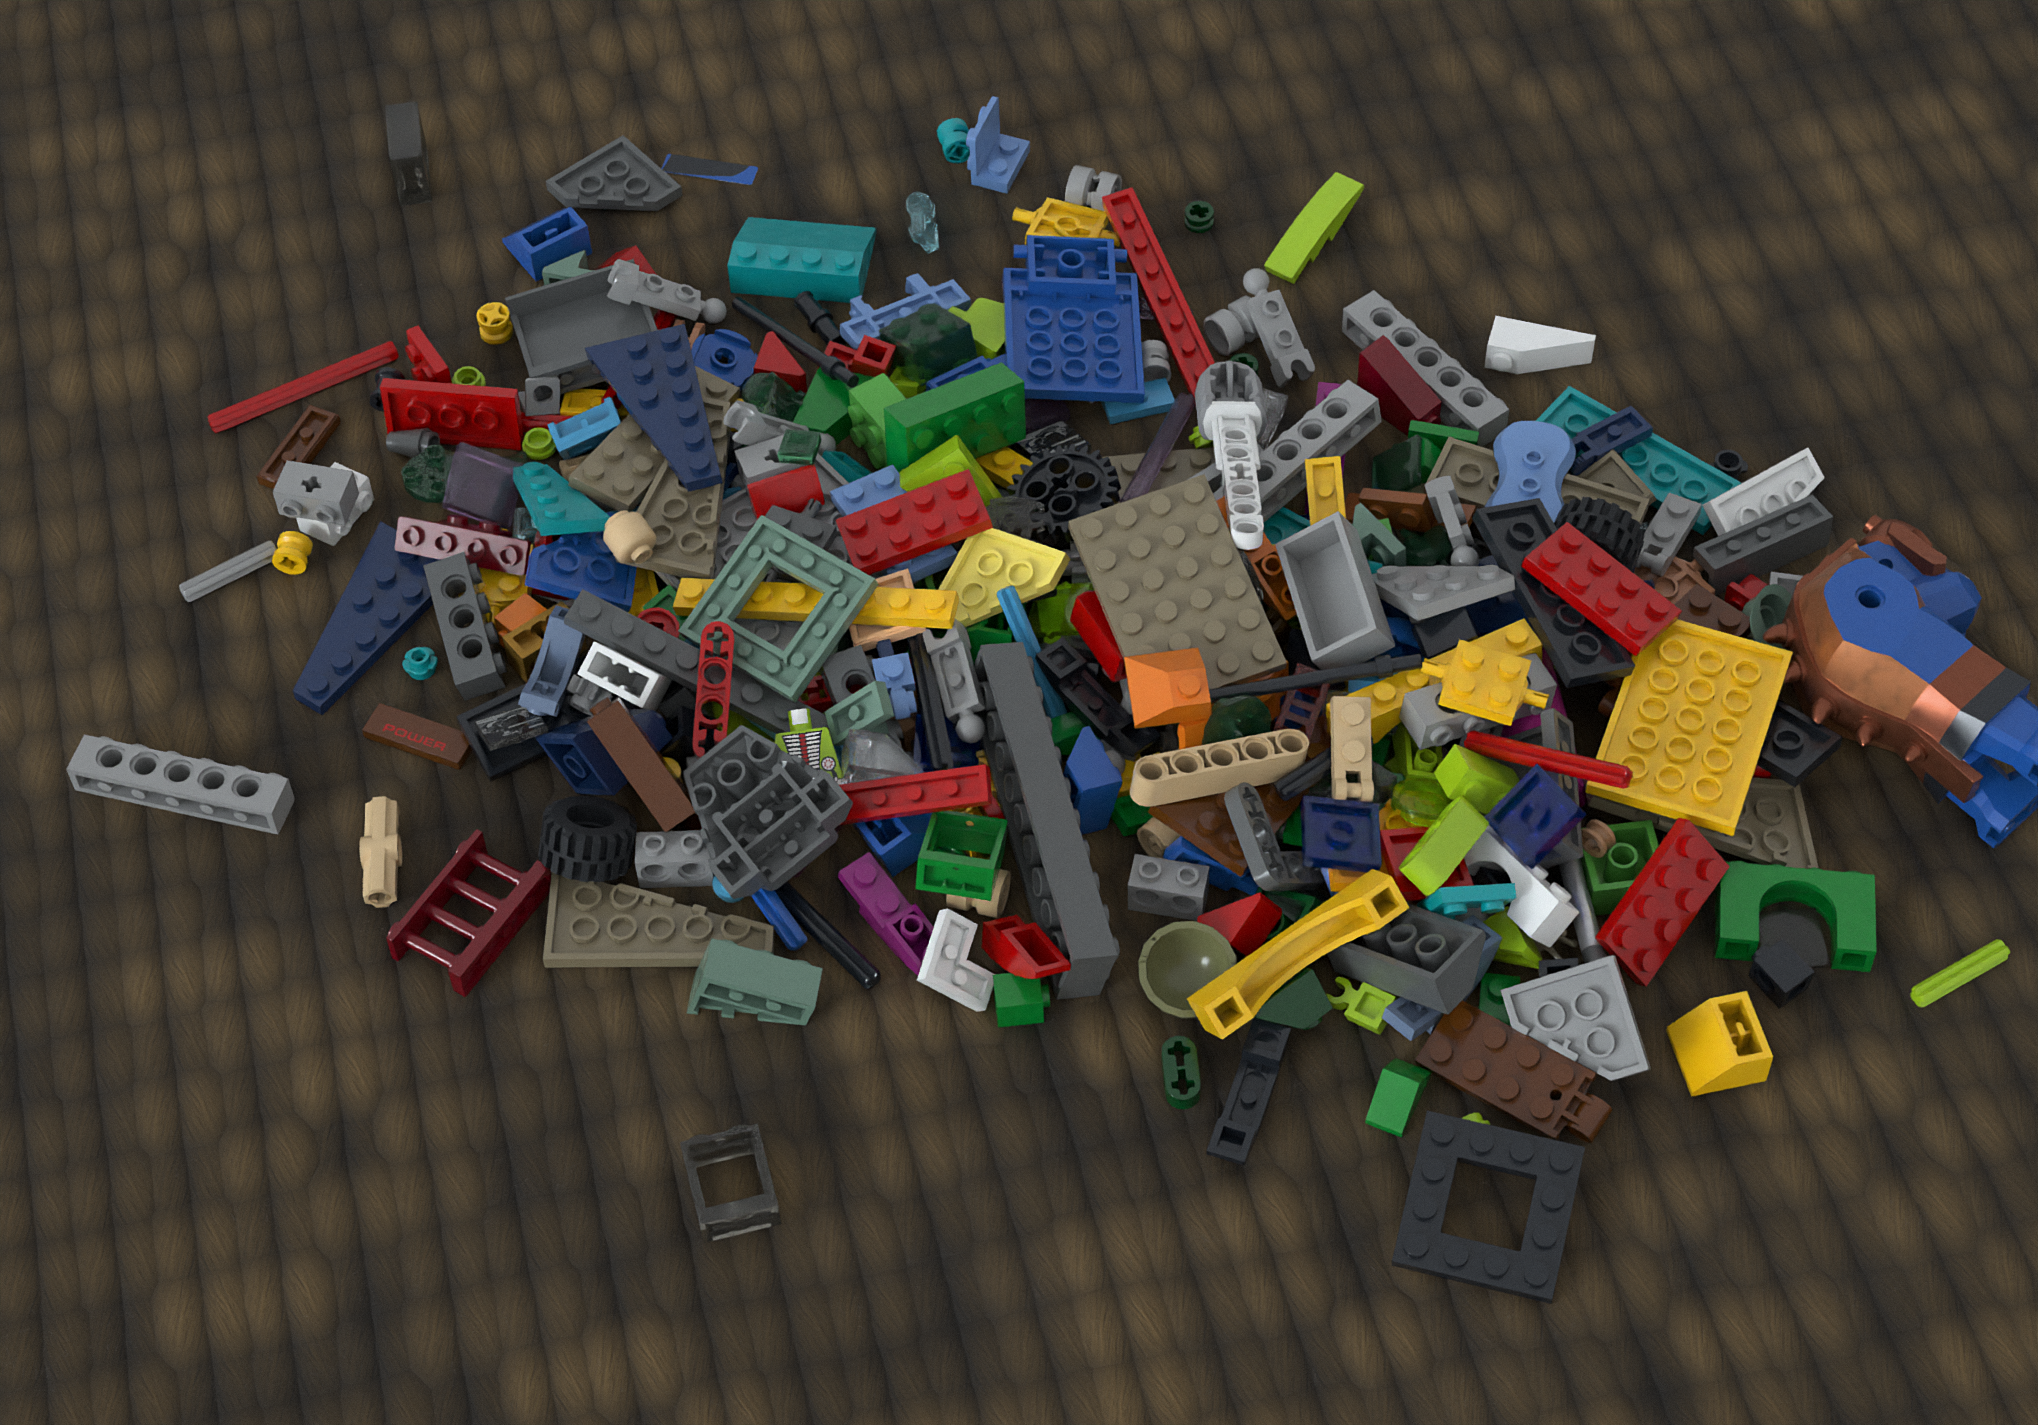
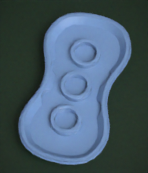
[1485,421,1576,522]

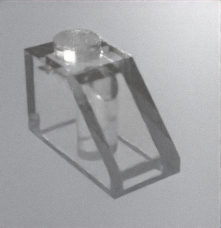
[841,729,923,784]

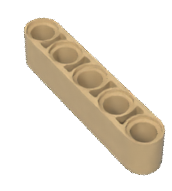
[1130,729,1309,807]

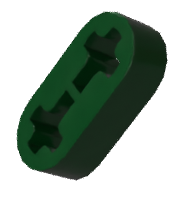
[1161,1036,1201,1110]

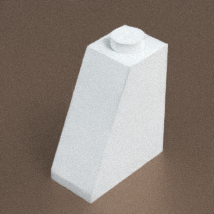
[577,641,672,711]

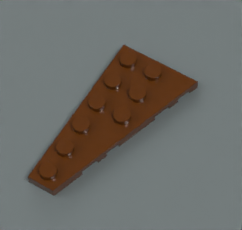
[1148,714,1331,877]

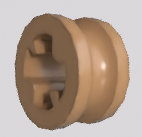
[1581,819,1616,858]

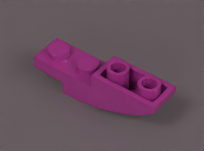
[838,852,934,976]

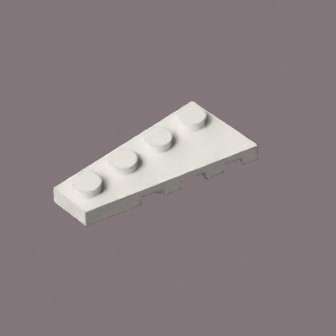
[1702,448,1824,536]

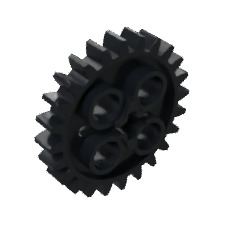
[1006,444,1121,544]

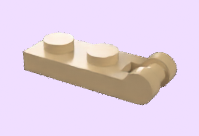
[1330,696,1374,802]

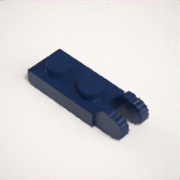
[1569,406,1653,476]

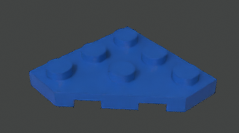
[524,512,637,612]

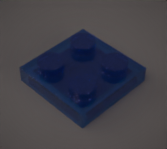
[1484,764,1587,869]
[1300,795,1382,872]

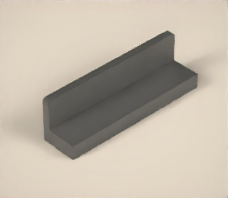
[1693,495,1833,596]

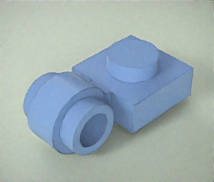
[872,653,917,720]

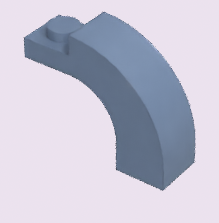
[518,605,585,717]
[1382,915,1502,1041]

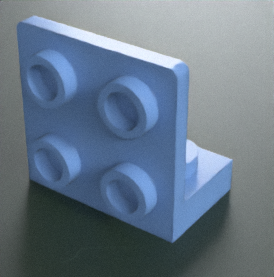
[966,96,1030,194]

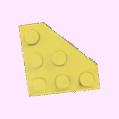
[938,528,1070,628]

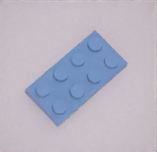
[830,465,958,582]

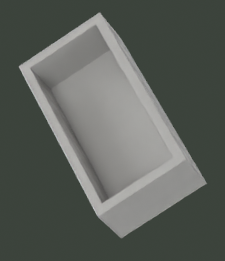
[1275,511,1395,670]

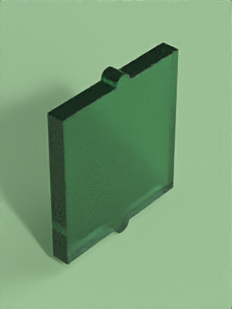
[1372,434,1422,492]

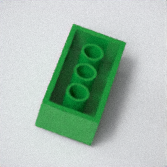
[884,362,1026,473]

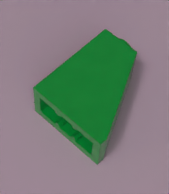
[793,367,874,446]

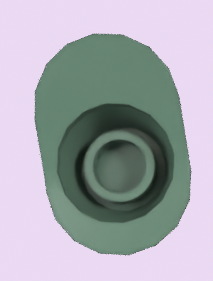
[1742,584,1792,650]

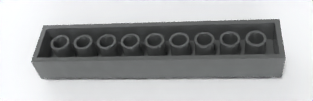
[974,642,1120,1000]

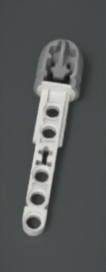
[1195,361,1267,550]

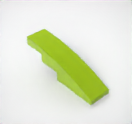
[1264,172,1365,284]

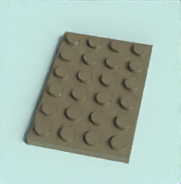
[1068,474,1287,689]

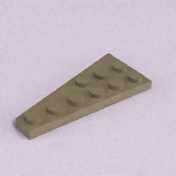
[1583,777,1818,869]
[543,872,775,968]

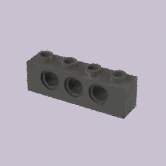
[423,552,508,701]
[820,645,917,781]

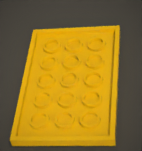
[1585,619,1793,836]

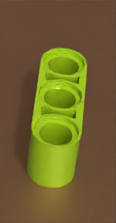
[1398,795,1489,897]

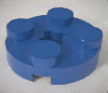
[691,329,758,391]

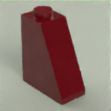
[1357,335,1442,436]

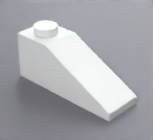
[1484,316,1596,374]

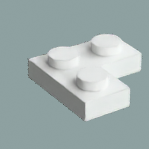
[917,909,995,1012]

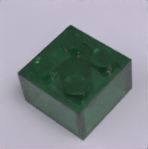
[878,303,978,387]

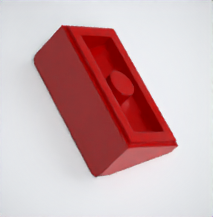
[747,463,825,520]

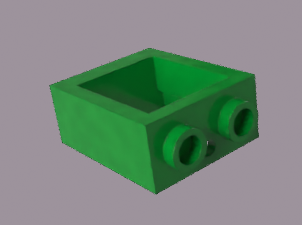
[915,811,1008,901]

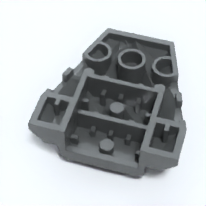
[683,725,853,899]

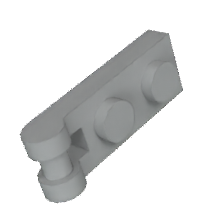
[1635,493,1702,576]

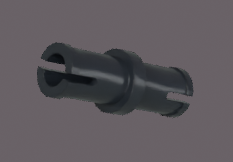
[794,291,846,346]

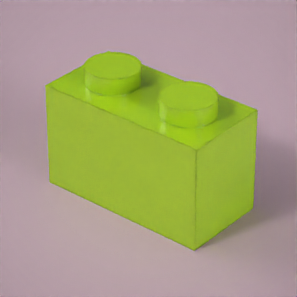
[1434,744,1528,823]

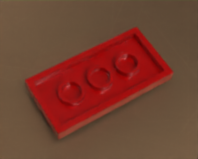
[380,378,524,450]
[835,469,993,575]
[1521,522,1682,657]
[1595,818,1730,987]

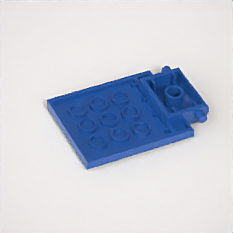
[1003,235,1145,403]

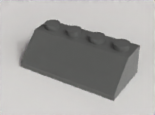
[1327,903,1486,1015]

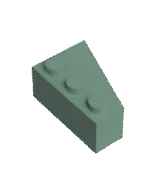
[686,938,823,1026]

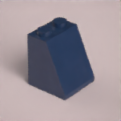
[535,709,673,796]

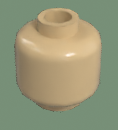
[603,510,657,564]

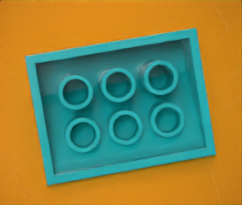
[727,217,877,303]

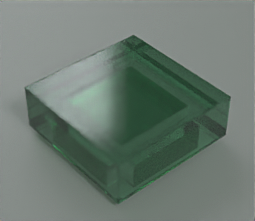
[778,429,822,466]

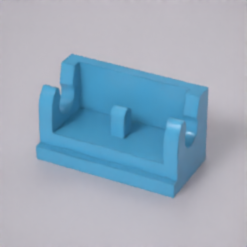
[547,397,622,460]

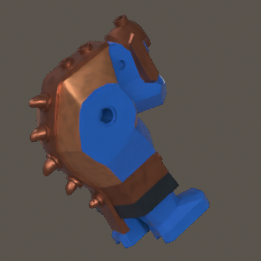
[1763,515,2038,848]

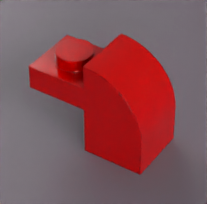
[818,335,896,377]

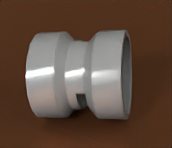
[1142,340,1171,382]

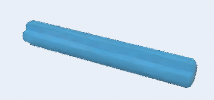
[997,585,1067,719]

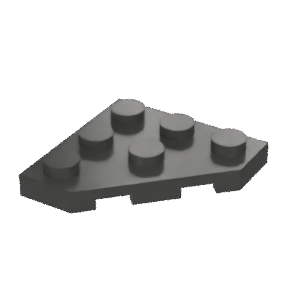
[546,135,683,211]

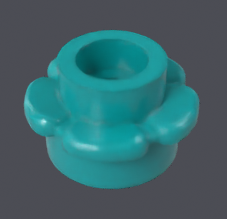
[402,647,438,680]

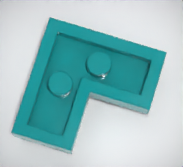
[1417,883,1517,920]

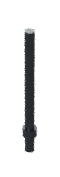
[732,297,859,388]
[1209,653,1422,704]

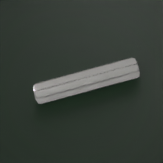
[179,540,277,602]

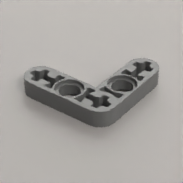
[1224,782,1326,891]

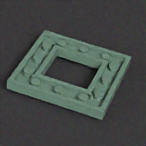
[678,515,879,703]

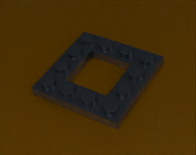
[1391,1111,1585,1304]

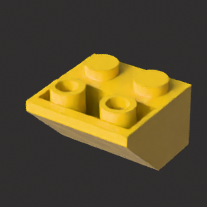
[1666,991,1773,1097]

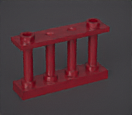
[386,829,551,997]

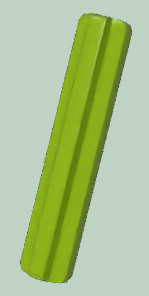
[1910,939,2010,1007]

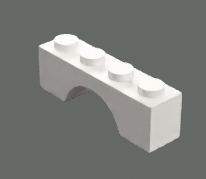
[1464,816,1579,947]

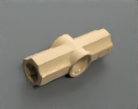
[359,796,402,908]

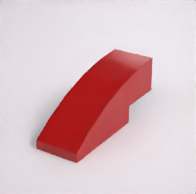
[981,915,1071,979]

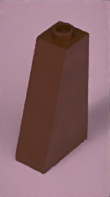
[587,697,695,833]

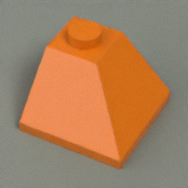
[1124,648,1211,728]

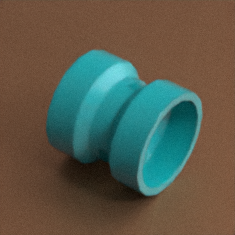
[937,118,970,164]

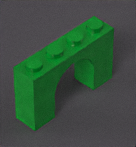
[1715,861,1877,972]

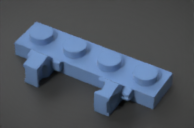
[840,273,971,350]

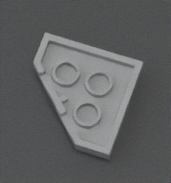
[1372,565,1515,621]
[1501,955,1651,1081]

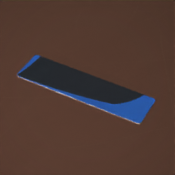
[661,154,758,185]

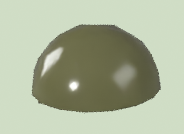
[1138,921,1237,1019]

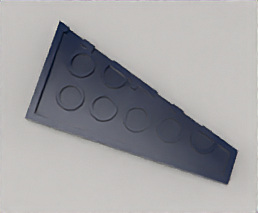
[585,324,723,492]
[293,521,440,715]

